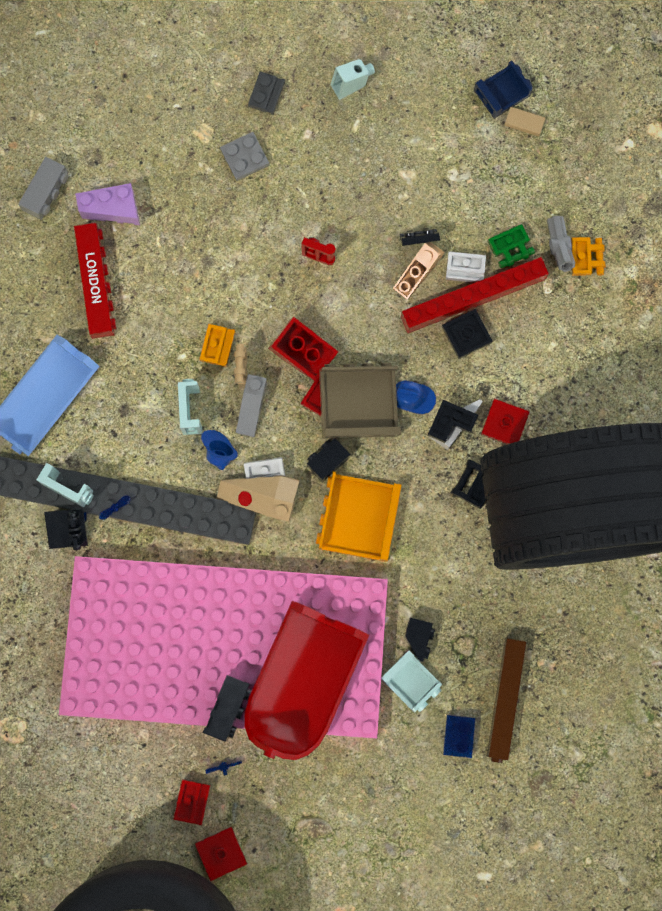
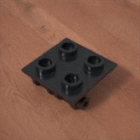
[44,509,88,551]

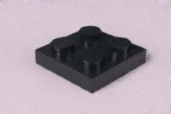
[441,309,493,359]

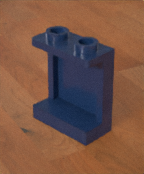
[474,60,533,119]

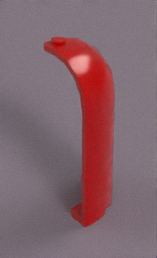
[245,601,369,760]

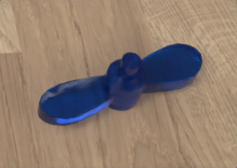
[99,496,131,520]
[205,760,242,776]

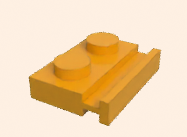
[199,324,236,367]

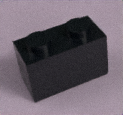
[307,438,351,483]

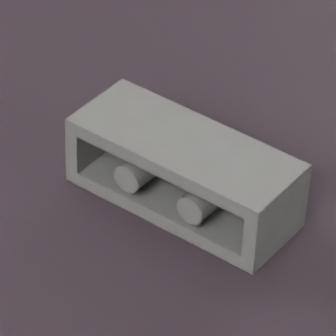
[18,157,68,220]

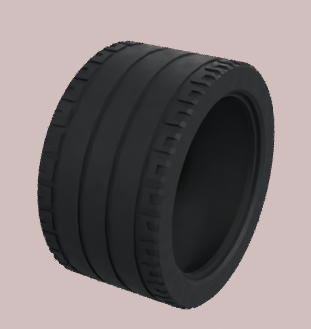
[480,423,662,570]

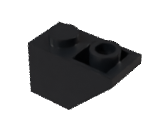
[404,617,435,662]

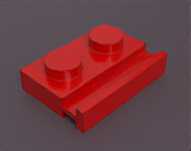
[173,779,211,826]

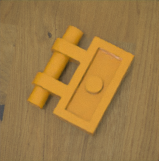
[571,237,606,276]

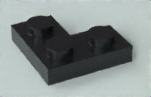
[427,400,478,443]

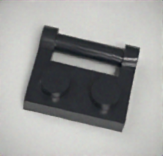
[450,459,486,509]

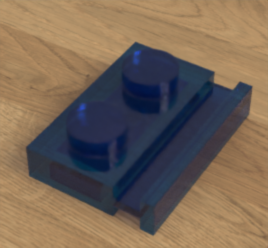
[443,715,476,758]

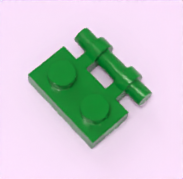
[488,224,535,268]

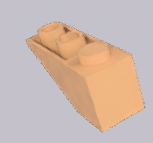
[393,242,445,300]

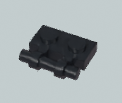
[400,228,440,246]

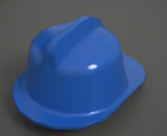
[396,381,436,414]
[201,430,238,470]

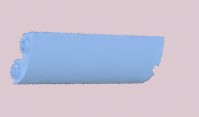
[0,335,100,456]

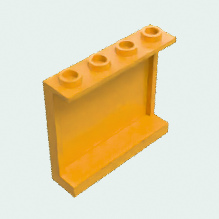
[316,472,402,562]

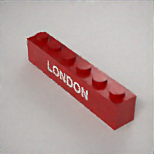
[74,223,117,339]

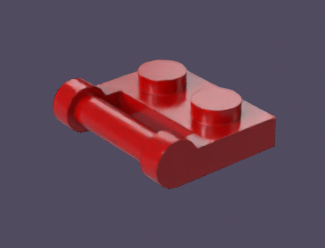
[301,237,336,266]

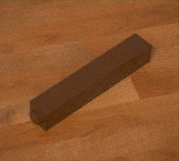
[486,638,526,763]

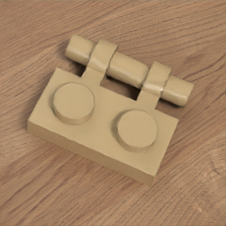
[234,344,247,388]

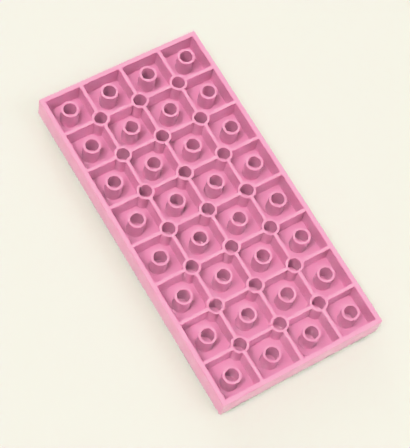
[59,556,388,738]

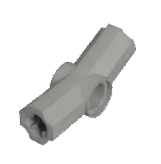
[547,216,575,272]

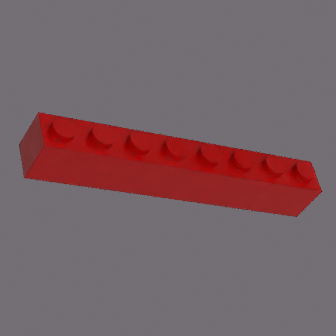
[401,257,549,334]

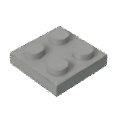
[220,132,270,181]

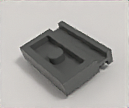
[248,71,285,115]

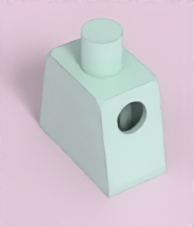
[330,59,375,100]

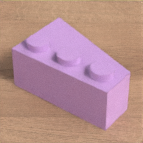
[75,183,140,226]

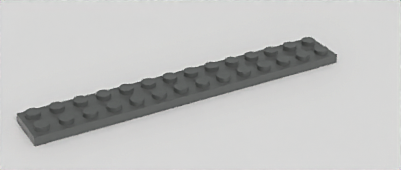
[0,456,256,545]

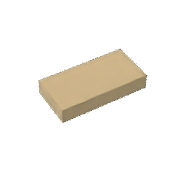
[504,107,545,137]

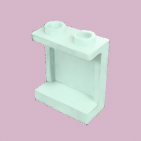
[178,379,203,435]
[37,463,94,508]
[381,650,442,712]

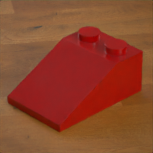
[268,317,339,382]

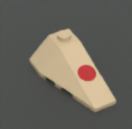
[216,475,300,522]

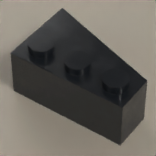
[202,675,252,742]

